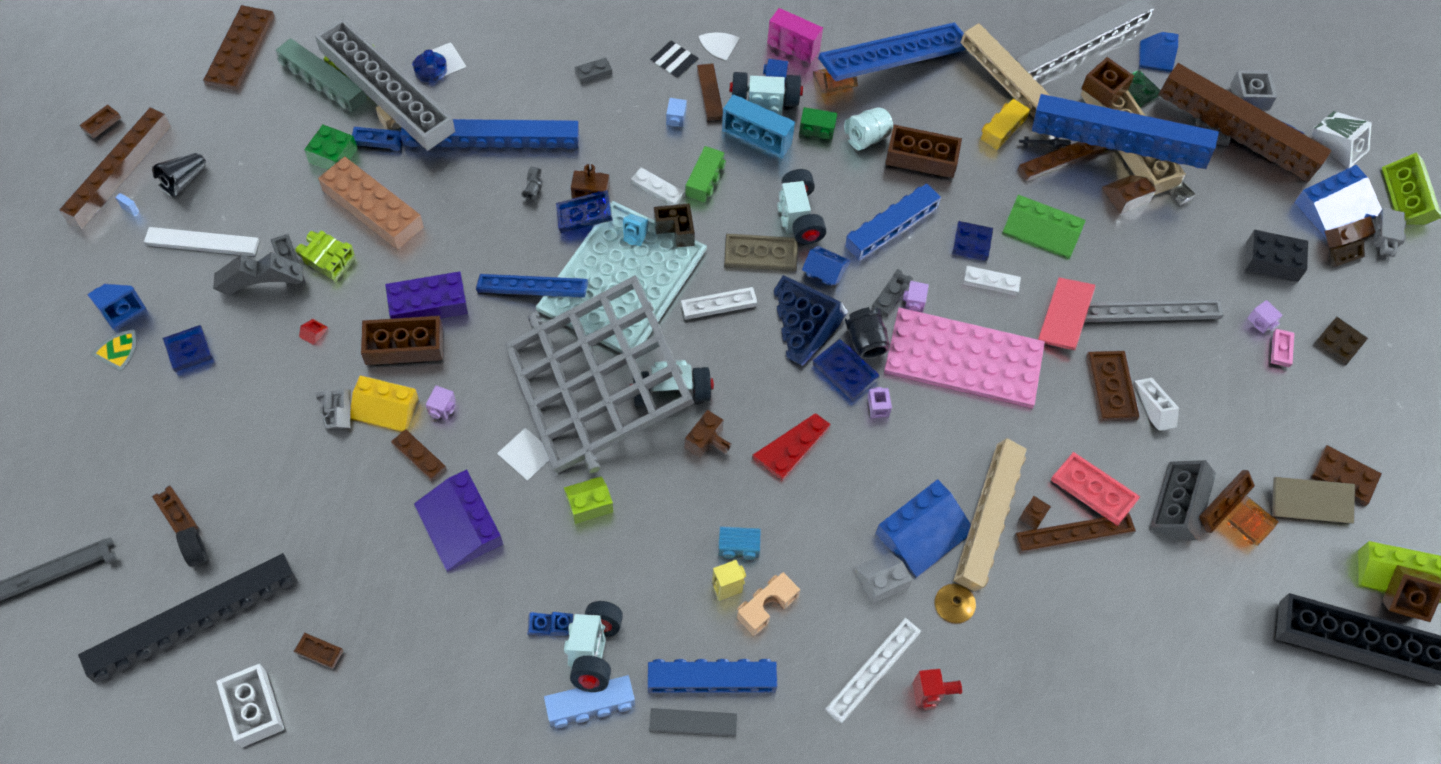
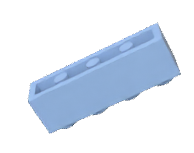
[544,675,635,728]

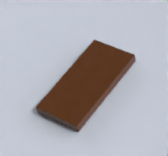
[1087,351,1140,421]

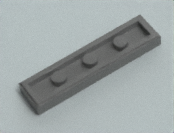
[649,708,737,737]

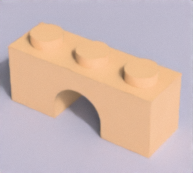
[737,572,800,636]

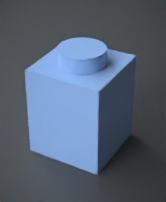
[666,98,687,127]

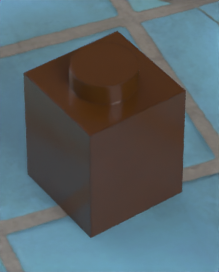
[1019,496,1051,529]

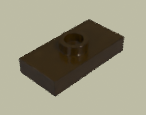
[1330,239,1365,267]

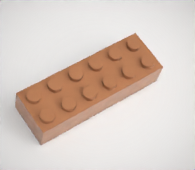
[318,157,424,250]

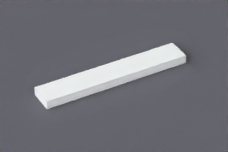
[144,227,259,257]
[825,618,921,724]

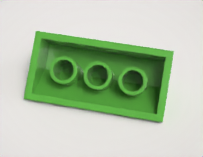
[1002,195,1086,259]

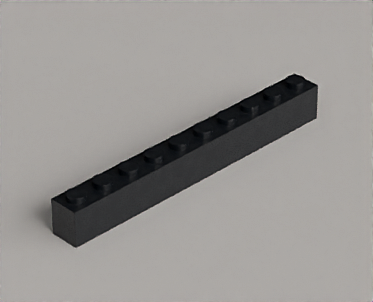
[78,553,298,683]

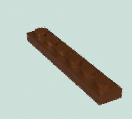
[1018,142,1109,181]

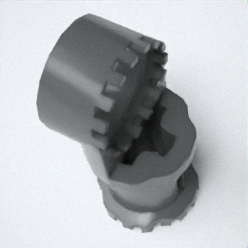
[521,166,542,202]

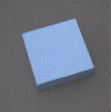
[115,193,139,216]

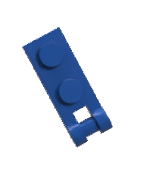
[352,127,402,151]

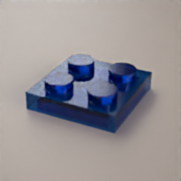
[952,221,993,261]
[163,325,213,372]

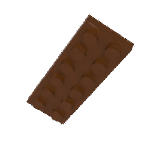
[203,5,274,91]

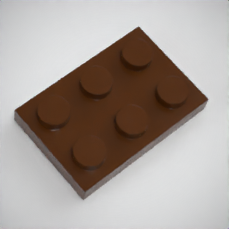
[1310,445,1382,507]

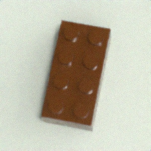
[885,125,962,178]
[361,316,443,365]

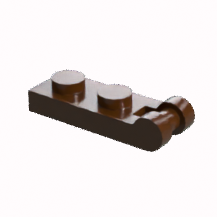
[152,485,199,533]

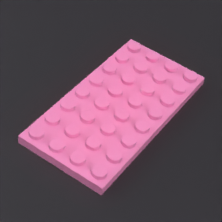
[884,307,1045,409]

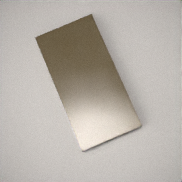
[724,233,798,271]
[1272,477,1355,524]

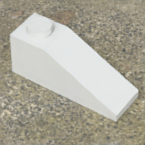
[1134,378,1179,431]

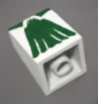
[1312,111,1372,168]

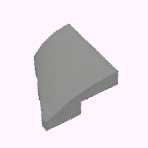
[316,389,351,430]

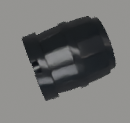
[845,307,890,359]

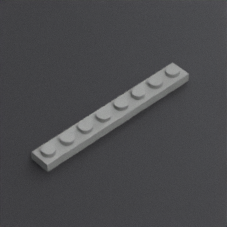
[1085,300,1224,322]

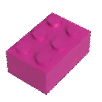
[767,8,823,64]

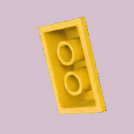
[350,375,419,432]

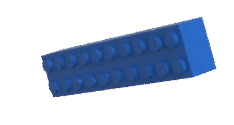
[1032,94,1219,169]

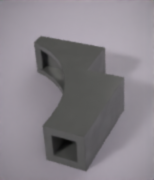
[213,252,303,296]

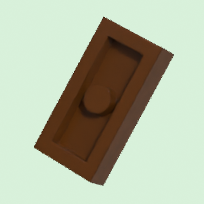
[79,104,121,139]

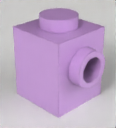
[903,281,929,312]
[1247,300,1283,334]
[426,386,456,420]

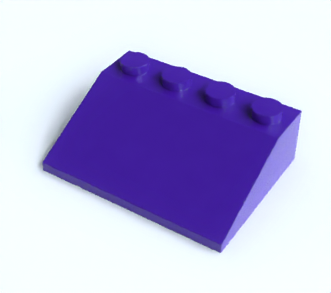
[414,469,503,572]

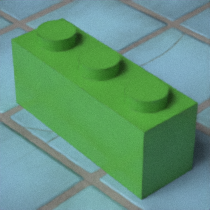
[685,146,726,202]

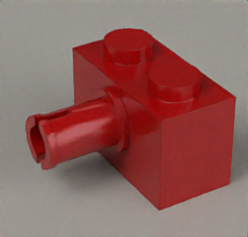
[912,669,962,710]

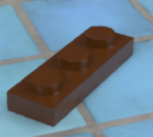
[391,429,447,482]

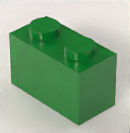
[799,107,837,140]

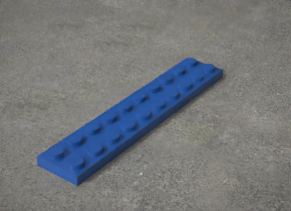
[818,22,967,81]

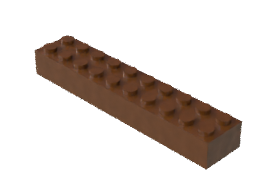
[1158,63,1332,182]

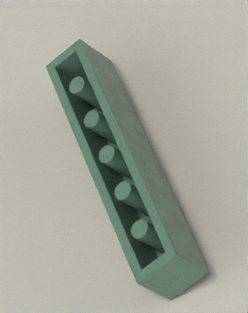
[276,38,367,112]

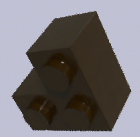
[654,203,695,248]

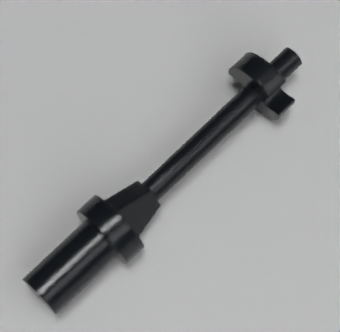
[1019,136,1071,148]

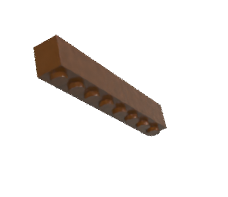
[59,107,171,229]

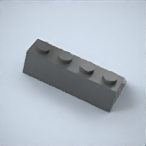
[1150,460,1216,540]

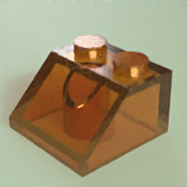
[813,68,858,96]
[1225,496,1279,546]

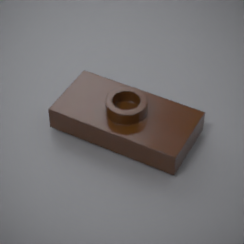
[293,632,344,670]

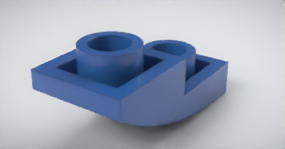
[527,612,573,636]

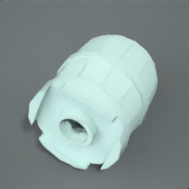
[844,107,893,150]

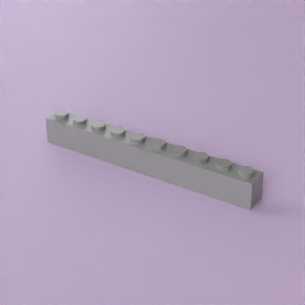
[1015,0,1154,79]

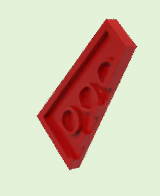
[752,413,831,481]

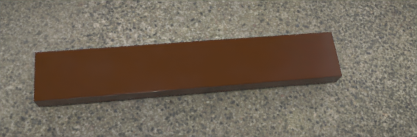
[1014,513,1136,554]

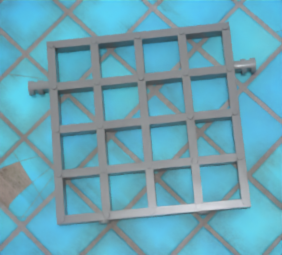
[505,275,694,473]

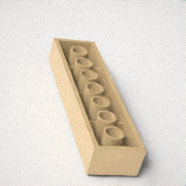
[1081,90,1186,195]

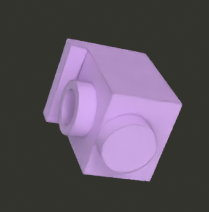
[867,387,892,419]

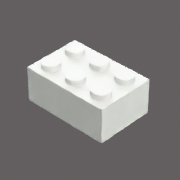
[216,663,284,748]

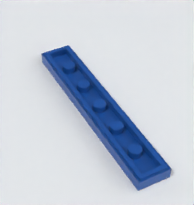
[476,274,588,298]

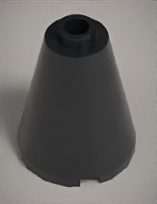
[152,153,206,197]

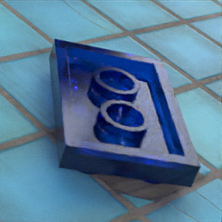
[556,190,613,233]
[812,338,880,401]

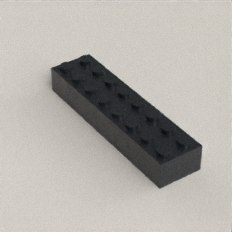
[1276,593,1441,686]

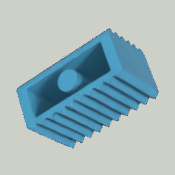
[718,526,761,560]

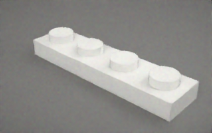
[681,287,757,320]

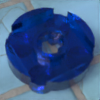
[412,49,447,82]

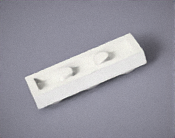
[631,168,685,205]
[963,266,1021,296]

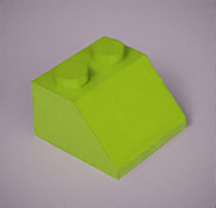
[563,476,613,524]

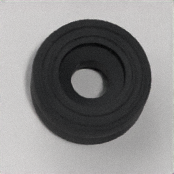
[176,527,207,567]

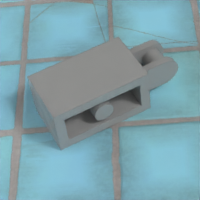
[1374,208,1406,257]

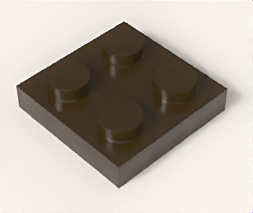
[1315,316,1368,365]

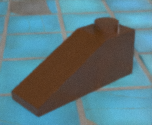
[1324,216,1376,248]

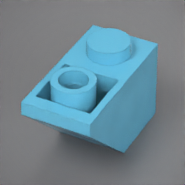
[623,214,649,246]

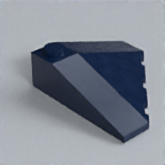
[774,275,848,366]

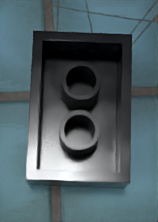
[1245,229,1308,282]

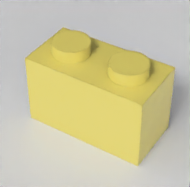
[712,560,746,601]

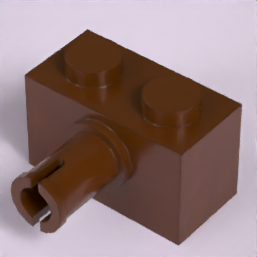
[571,164,610,202]
[685,410,732,459]

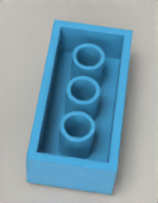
[722,95,795,158]

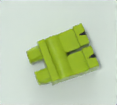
[295,230,355,280]

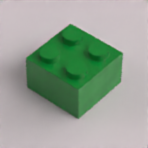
[304,124,357,170]

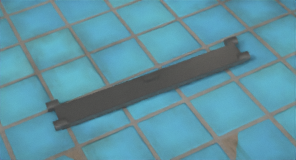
[0,537,117,601]

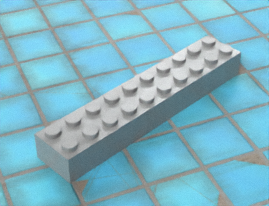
[315,19,455,151]

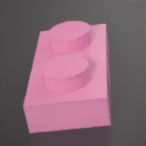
[1271,329,1294,368]

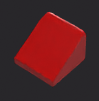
[299,319,328,345]

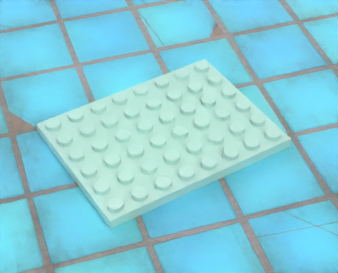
[536,201,707,353]

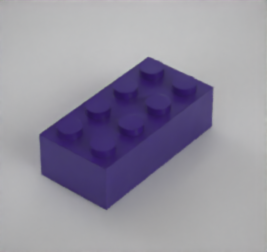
[385,271,468,319]

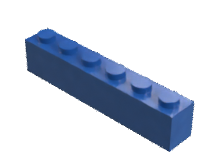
[845,184,941,260]
[648,659,777,693]

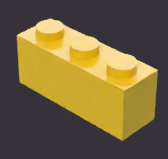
[981,98,1030,150]

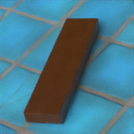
[697,63,723,121]
[1199,470,1255,533]

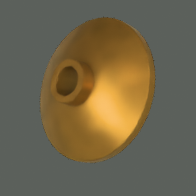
[935,584,976,624]

